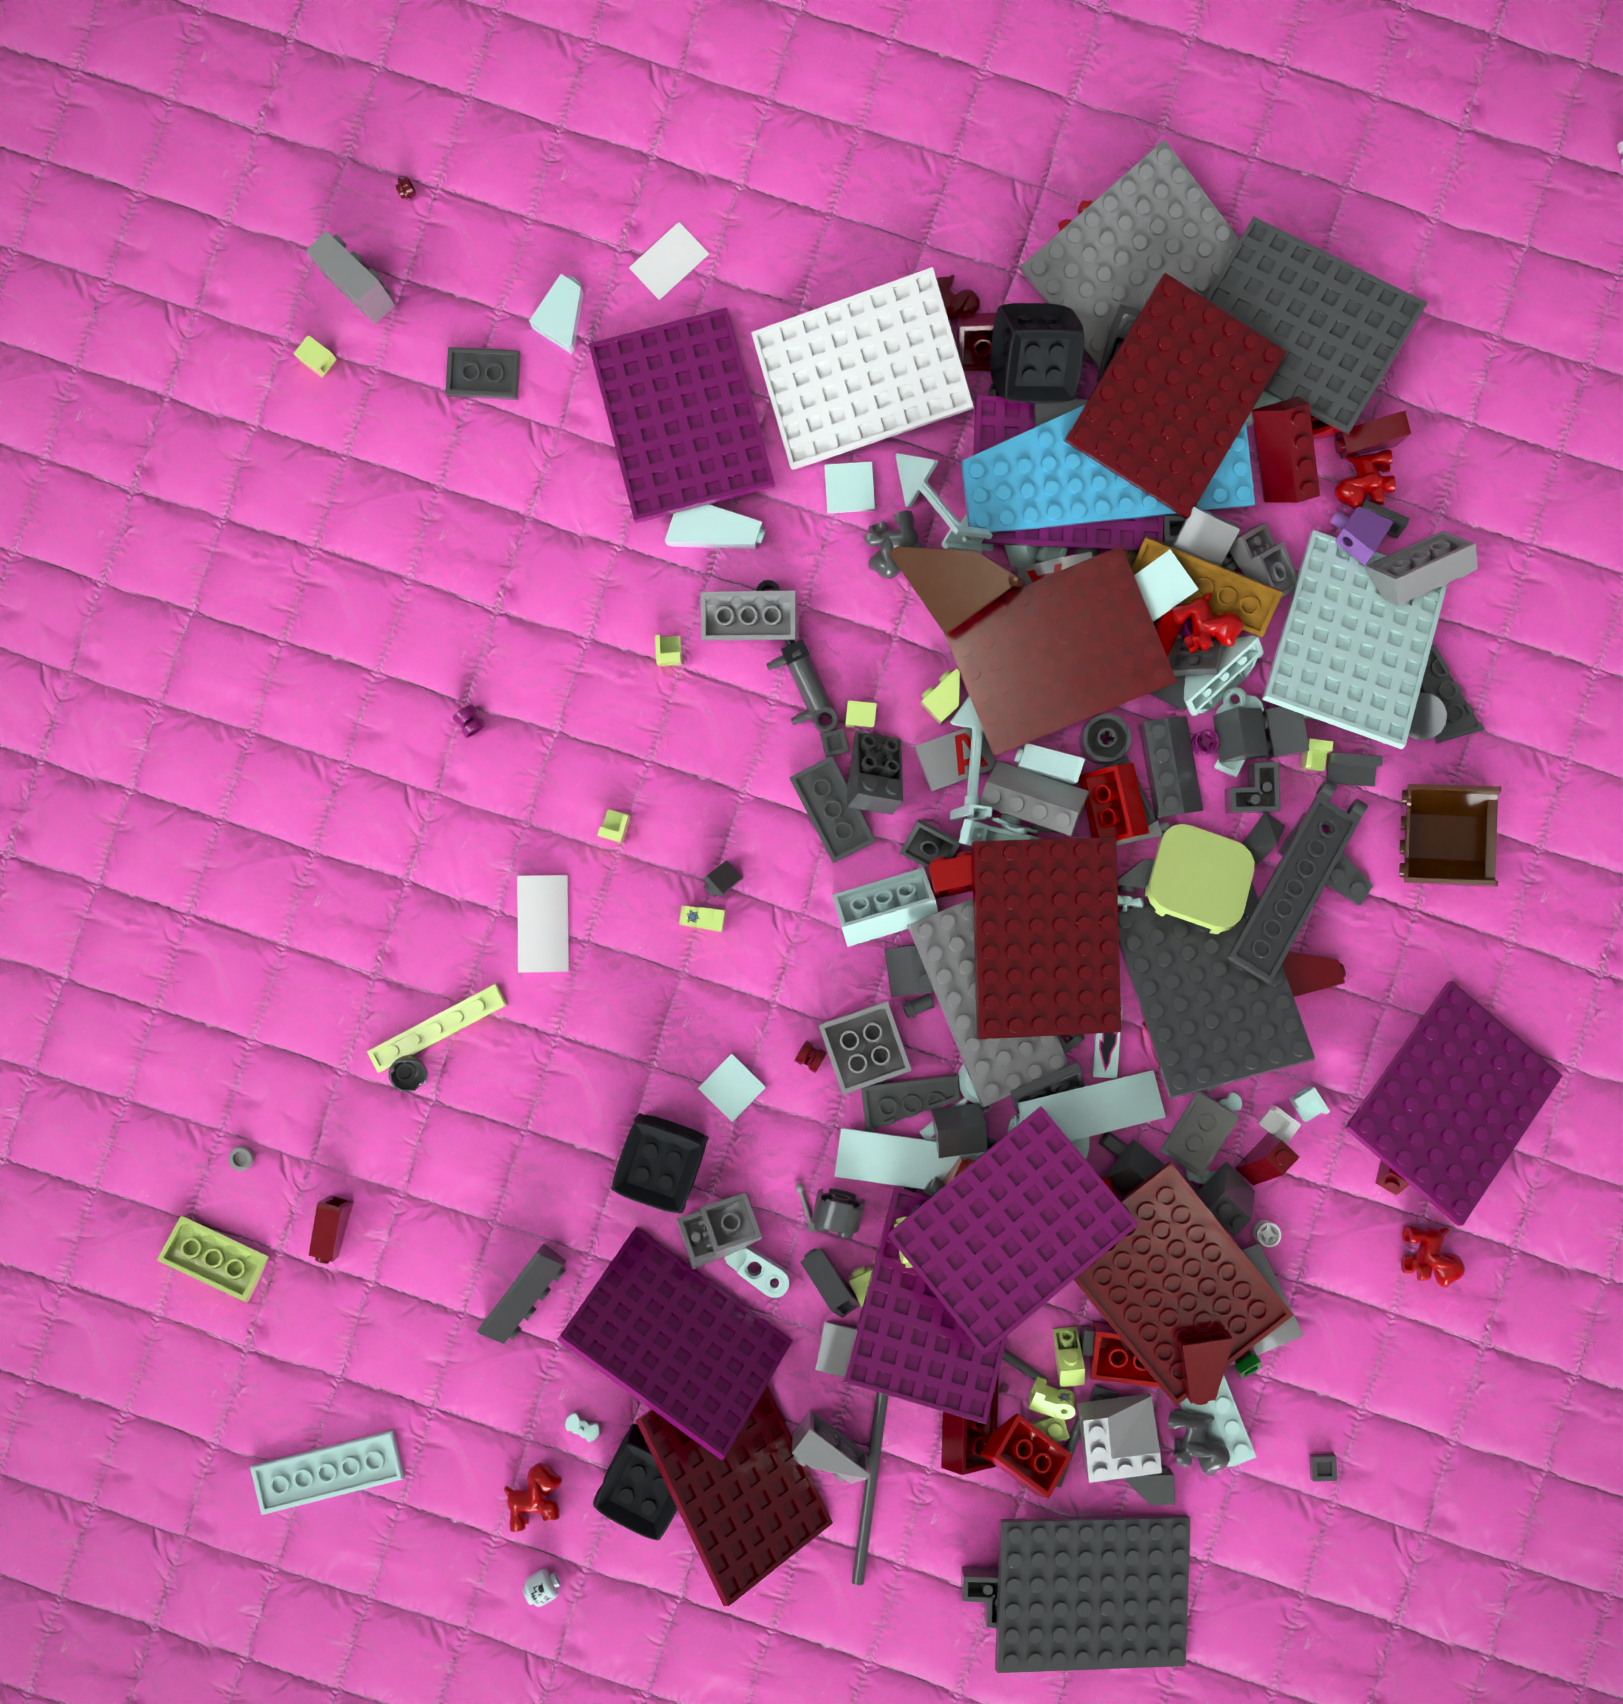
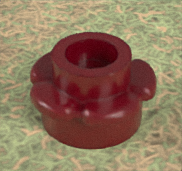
[395,177,416,201]

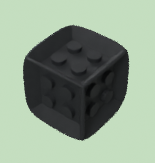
[990,303,1084,403]
[611,1113,709,1214]
[593,1424,678,1541]

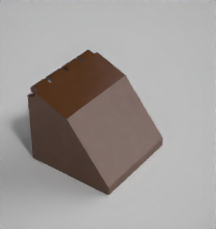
[888,546,1026,635]

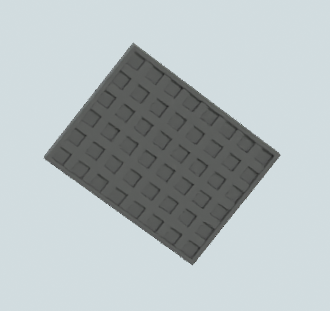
[1205,216,1427,435]
[1118,882,1315,1099]
[995,1515,1190,1673]

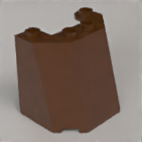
[1399,784,1501,887]

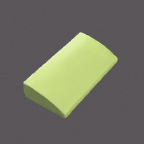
[157,1215,269,1302]

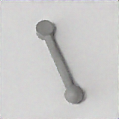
[795,1183,816,1232]

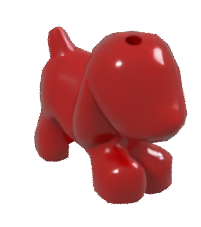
[1335,450,1396,509]
[1171,592,1243,654]
[1401,1226,1465,1288]
[504,1463,562,1532]

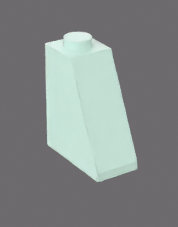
[529,274,584,354]
[1014,743,1085,785]

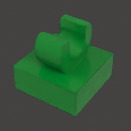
[1234,1350,1262,1379]

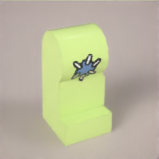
[679,905,726,932]
[1028,1377,1076,1419]

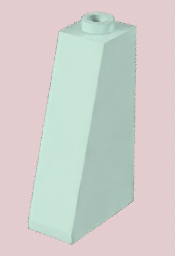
[665,504,766,549]

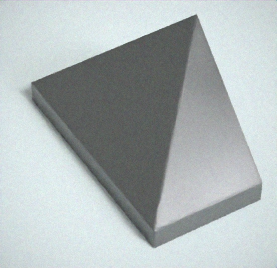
[1242,813,1285,865]

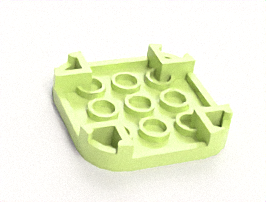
[1145,824,1255,934]

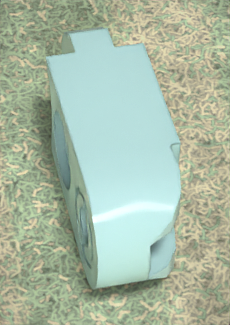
[724,1245,789,1298]

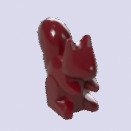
[937,275,980,320]

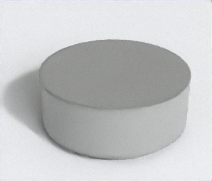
[228,1146,255,1171]

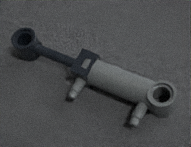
[756,580,837,733]

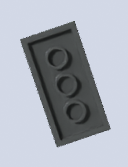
[789,756,876,863]

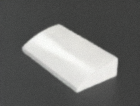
[517,875,569,973]

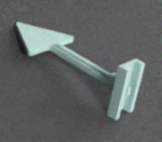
[896,453,993,553]
[950,696,992,822]

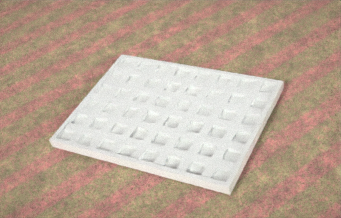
[751,267,975,470]

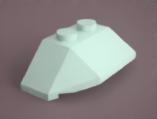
[1184,635,1264,716]

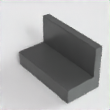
[1326,752,1383,787]

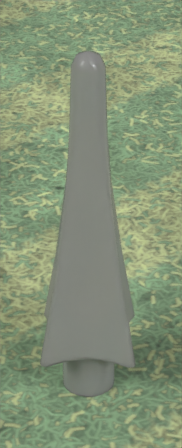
[1116,820,1170,846]

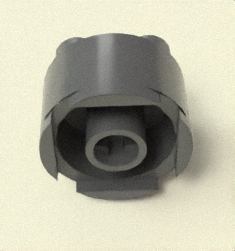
[1079,713,1132,764]
[811,1188,865,1238]

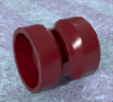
[794,1040,827,1073]

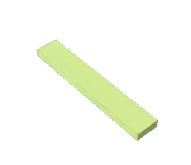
[367,983,508,1073]

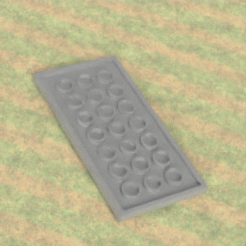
[907,898,1069,1107]

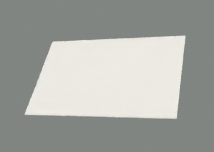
[629,222,709,300]

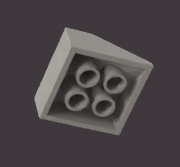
[306,231,395,325]
[818,1000,912,1095]
[1078,1393,1162,1483]
[792,1410,870,1484]

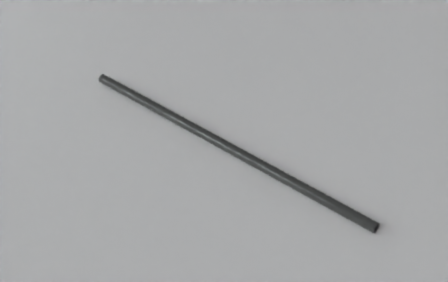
[852,1187,916,1585]

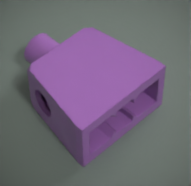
[1330,507,1393,566]

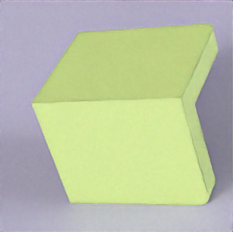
[293,336,337,378]
[655,634,682,666]
[845,700,877,728]
[1300,738,1334,772]
[597,809,631,843]

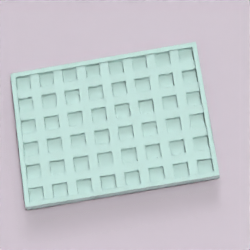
[1262,530,1447,749]

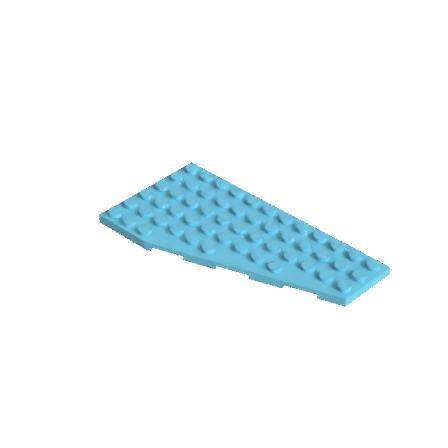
[961,405,1255,533]

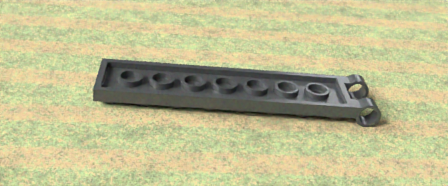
[1226,779,1368,984]

